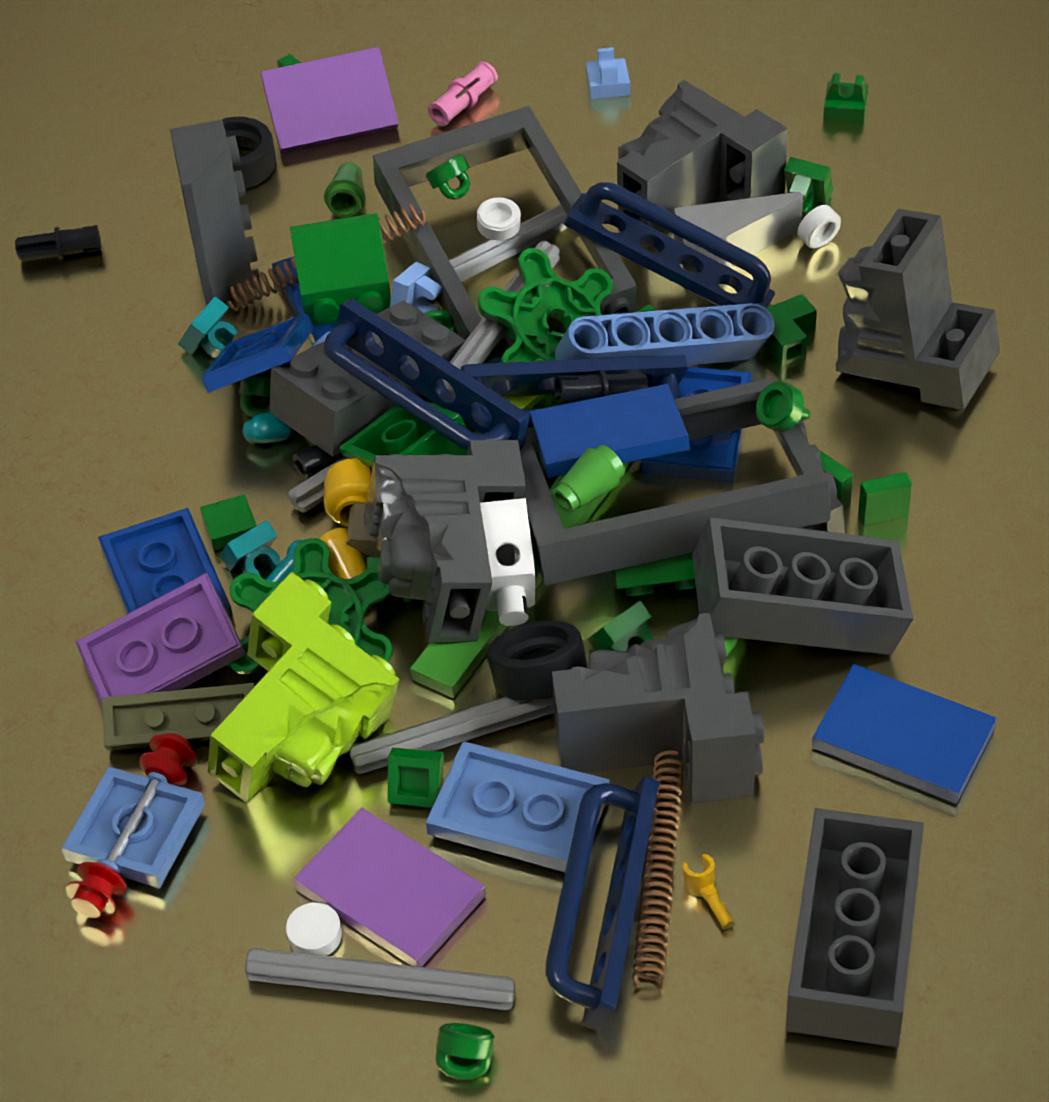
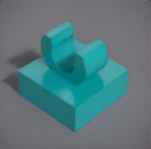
[178,296,238,358]
[220,520,281,576]

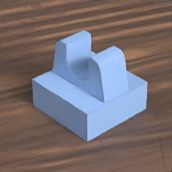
[585,47,630,99]
[390,262,442,313]

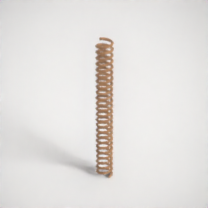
[227,204,426,311]
[632,750,684,987]

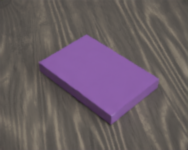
[261,47,399,153]
[75,573,247,704]
[293,808,486,967]

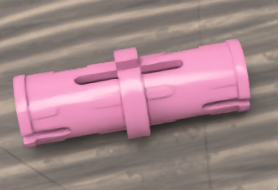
[428,61,498,126]

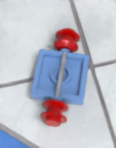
[61,733,205,918]

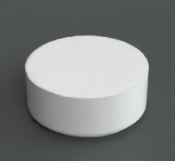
[477,197,521,241]
[797,205,841,249]
[286,903,342,956]

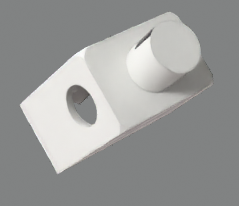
[480,498,535,626]

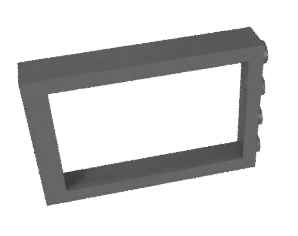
[373,106,637,364]
[520,377,837,586]

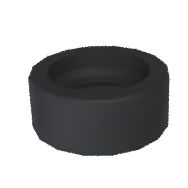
[220,116,276,189]
[488,621,587,701]

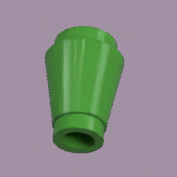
[324,162,366,218]
[552,444,625,513]

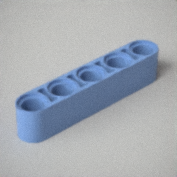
[555,303,775,365]

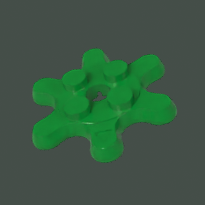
[478,248,628,363]
[229,538,393,675]

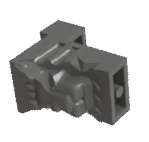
[617,80,788,247]
[835,209,1000,410]
[364,439,526,642]
[552,613,764,803]

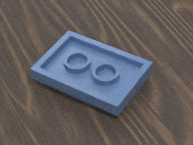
[426,741,610,872]

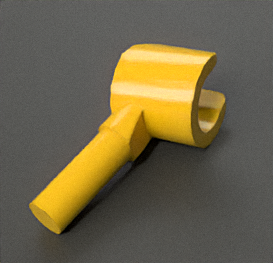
[683,854,735,930]

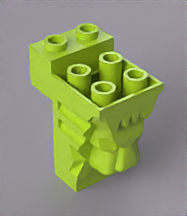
[208,572,400,803]

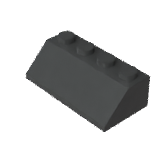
[170,119,258,306]

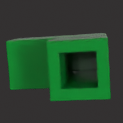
[764,294,817,366]

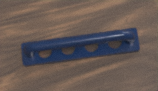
[564,182,775,308]
[324,298,529,451]
[460,355,688,428]
[545,776,659,1031]

